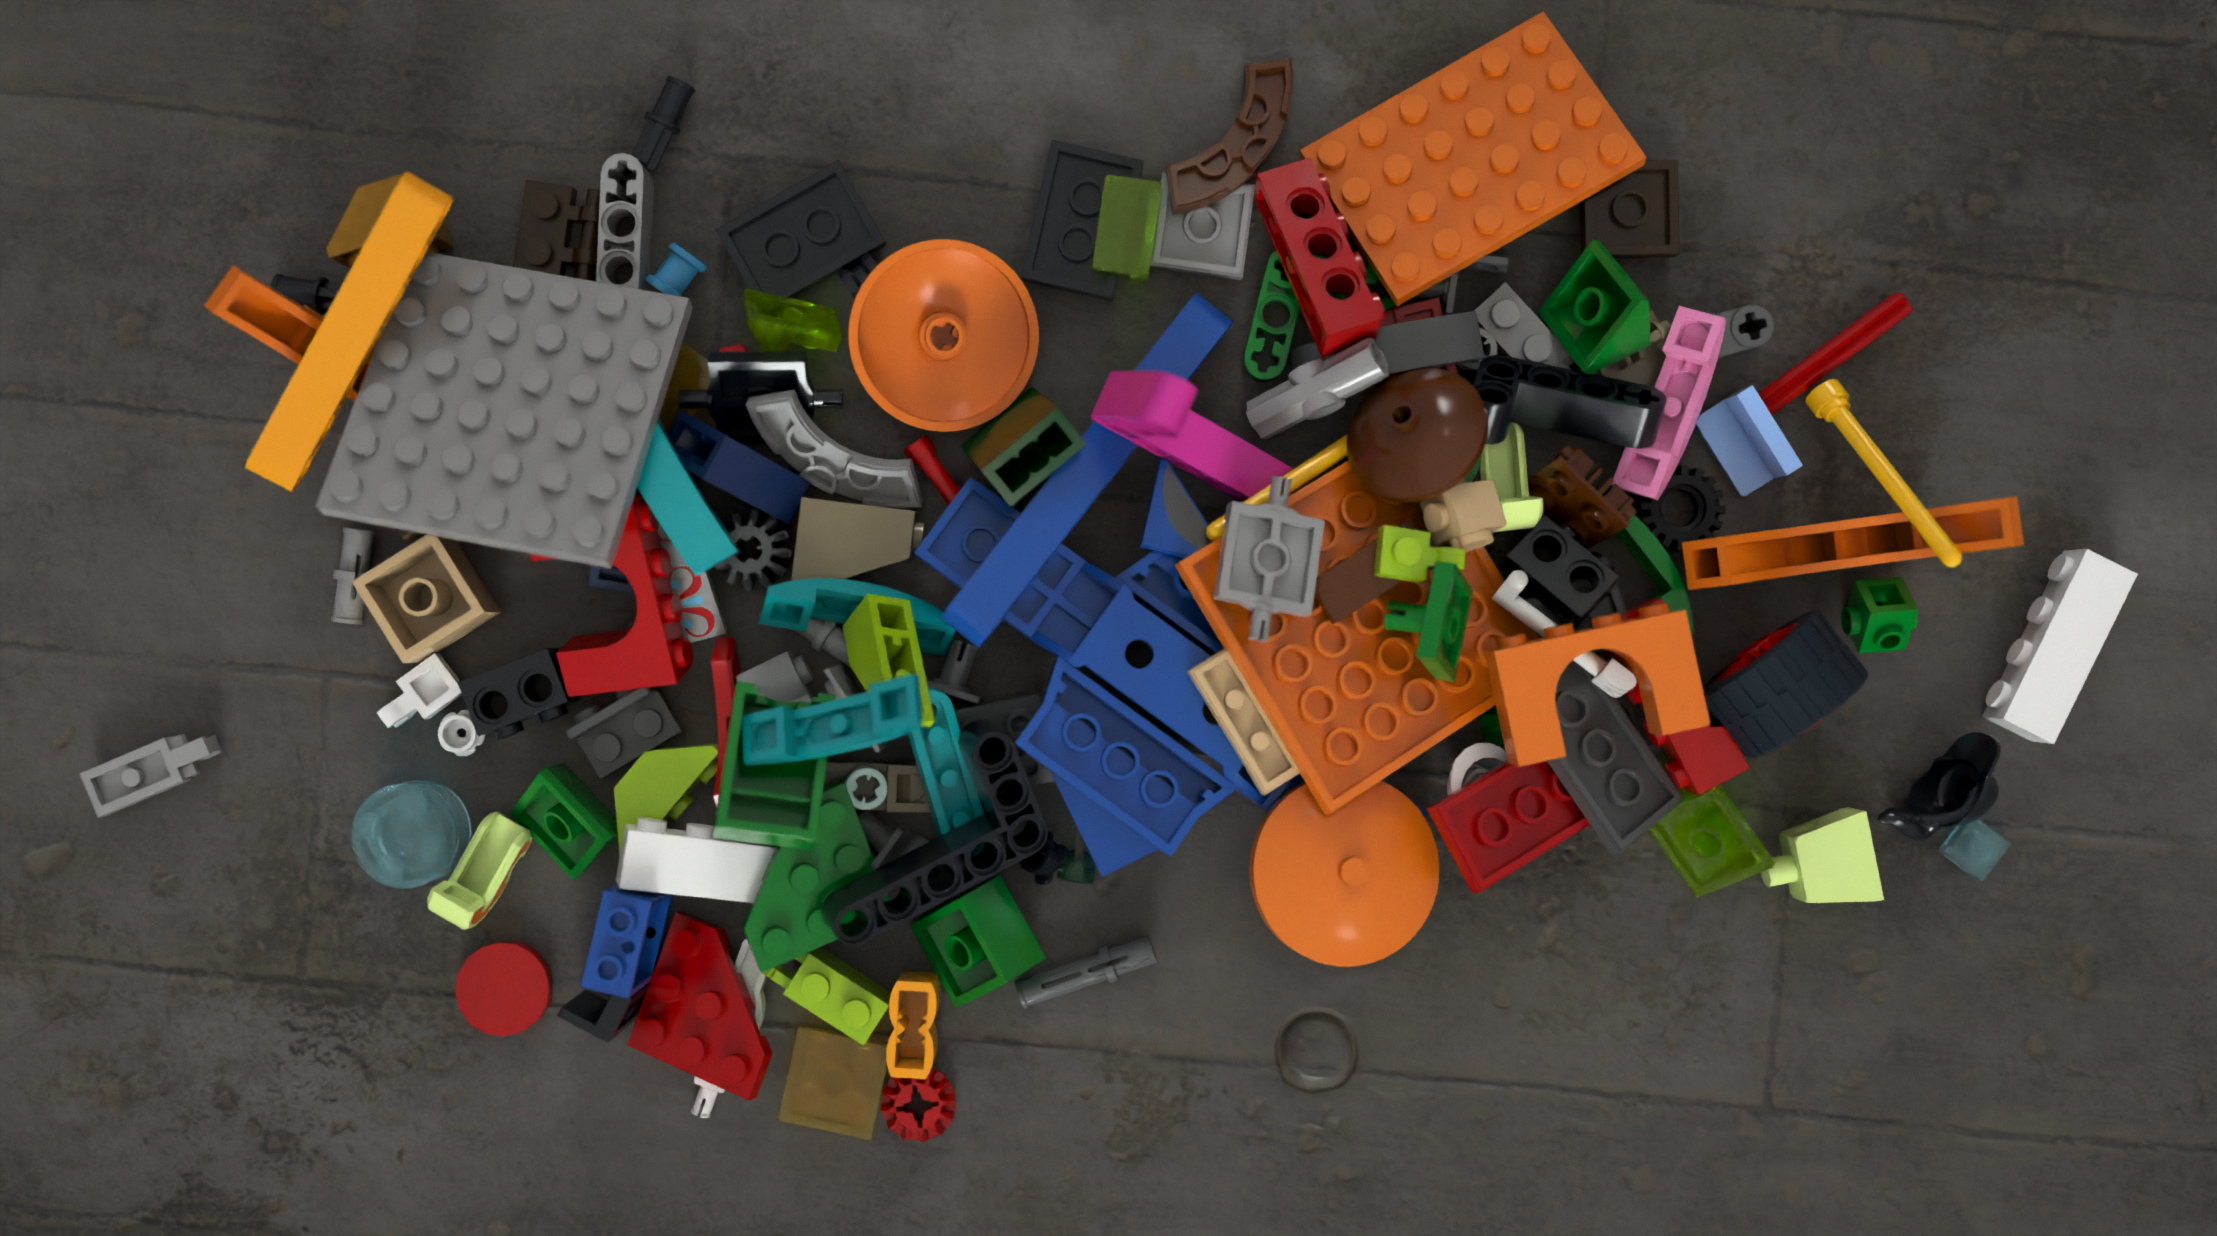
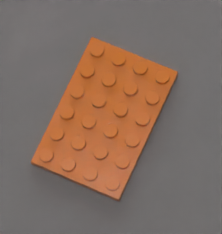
[1300,11,1647,306]

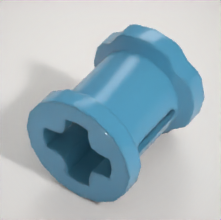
[645,242,708,297]

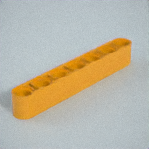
[245,171,454,492]

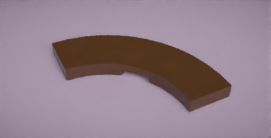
[1165,58,1293,215]

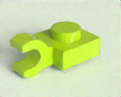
[1373,525,1466,583]

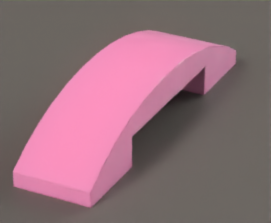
[1611,306,1727,501]

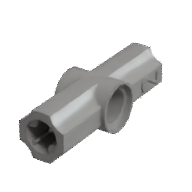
[1246,338,1390,439]

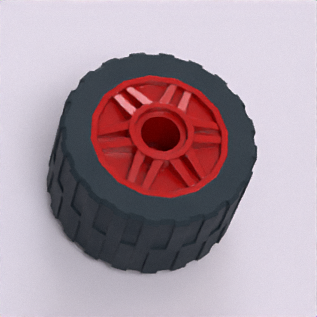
[1703,610,1868,759]

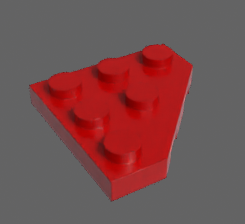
[627,911,773,1101]

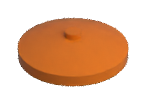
[848,239,1039,432]
[1249,781,1440,967]

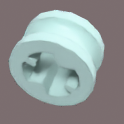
[844,765,888,810]

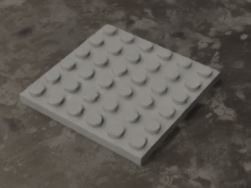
[316,252,693,568]

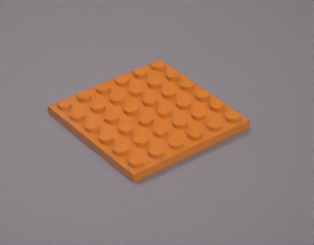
[1174,460,1540,814]

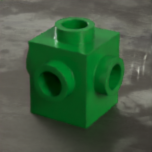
[1841,576,1918,654]

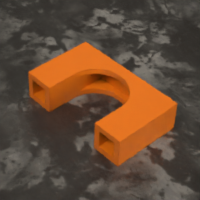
[1484,602,1711,767]

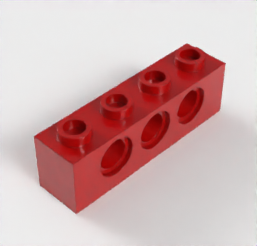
[1254,157,1384,358]

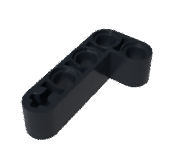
[1473,355,1667,449]

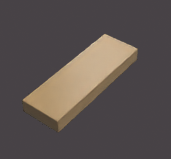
[1187,648,1299,795]

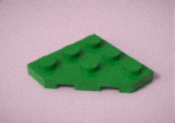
[741,781,890,973]

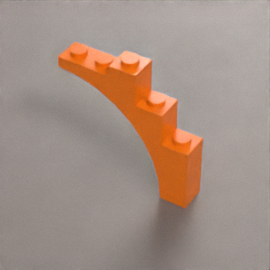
[204,265,373,402]
[1682,496,2024,590]

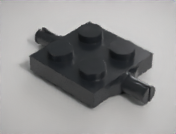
[678,352,844,443]

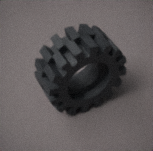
[1632,465,1726,552]

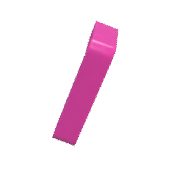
[1090,371,1293,503]

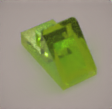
[743,288,842,352]

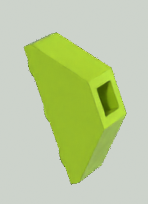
[614,743,718,856]

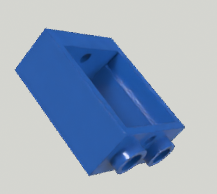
[581,884,675,999]

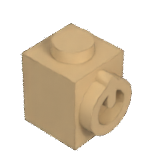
[1420,479,1507,552]

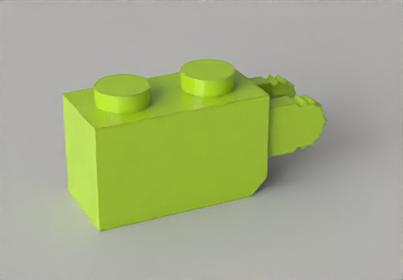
[758,947,891,1046]

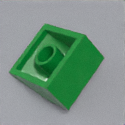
[910,875,1046,1008]

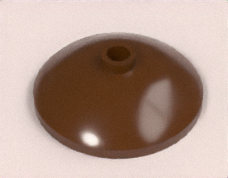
[1347,368,1489,502]

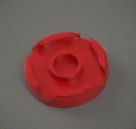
[455,941,553,1037]

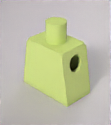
[1760,807,1884,903]

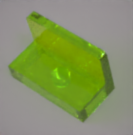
[1093,175,1162,284]

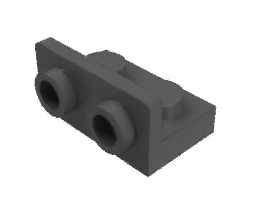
[565,686,685,779]

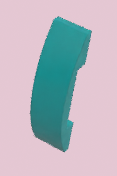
[637,418,739,576]
[758,578,956,656]
[741,674,923,766]

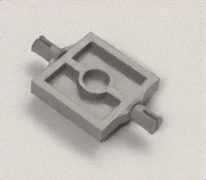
[1213,476,1325,642]

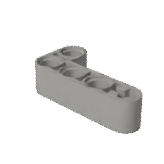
[596,153,654,291]

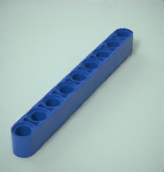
[941,293,1234,648]

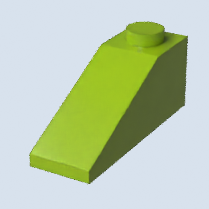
[843,594,935,727]

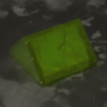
[1649,785,1775,898]

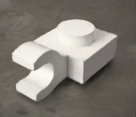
[377,653,462,728]

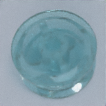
[351,780,471,889]

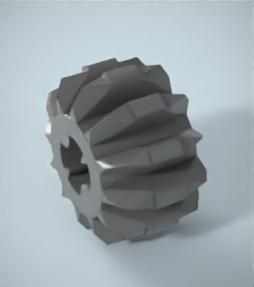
[714,510,793,591]

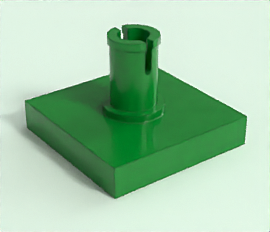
[1384,561,1473,682]

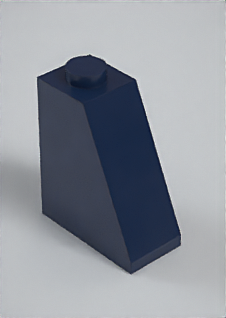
[666,410,811,524]

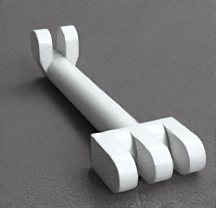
[1491,570,1636,698]

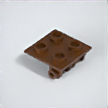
[1528,443,1637,550]

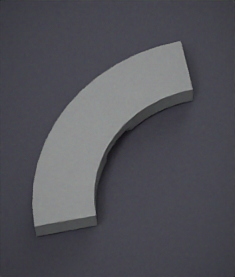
[746,389,923,509]

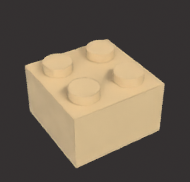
[352,534,502,663]

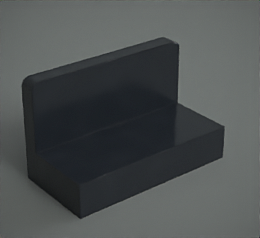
[557,982,650,1043]

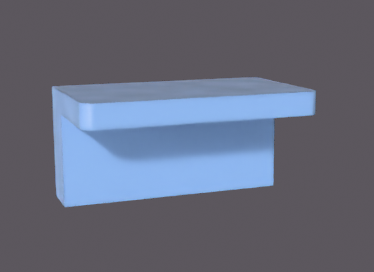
[1695,385,1803,497]

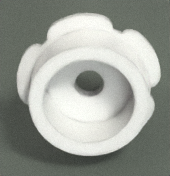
[438,710,486,756]

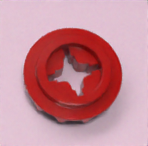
[881,1068,956,1143]

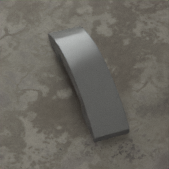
[1289,311,1485,376]

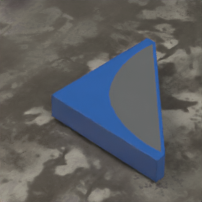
[1139,459,1213,558]

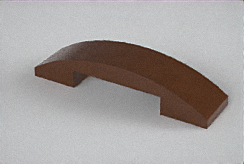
[1314,509,1451,624]

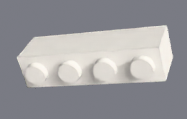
[1982,549,2138,744]
[616,817,776,903]

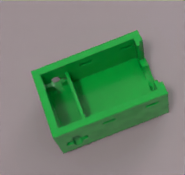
[712,681,836,850]

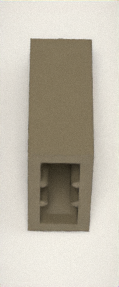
[791,497,926,581]

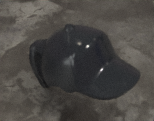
[1877,732,2001,841]

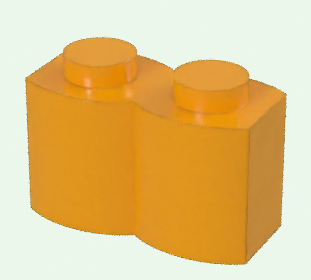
[886,971,941,1079]

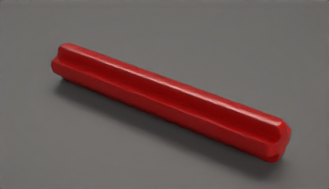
[1758,292,1913,415]

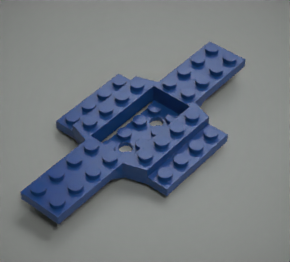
[914,477,1428,857]

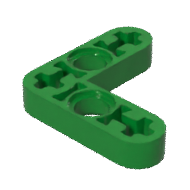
[1243,251,1395,382]

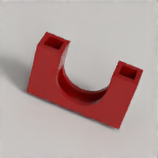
[529,489,693,697]

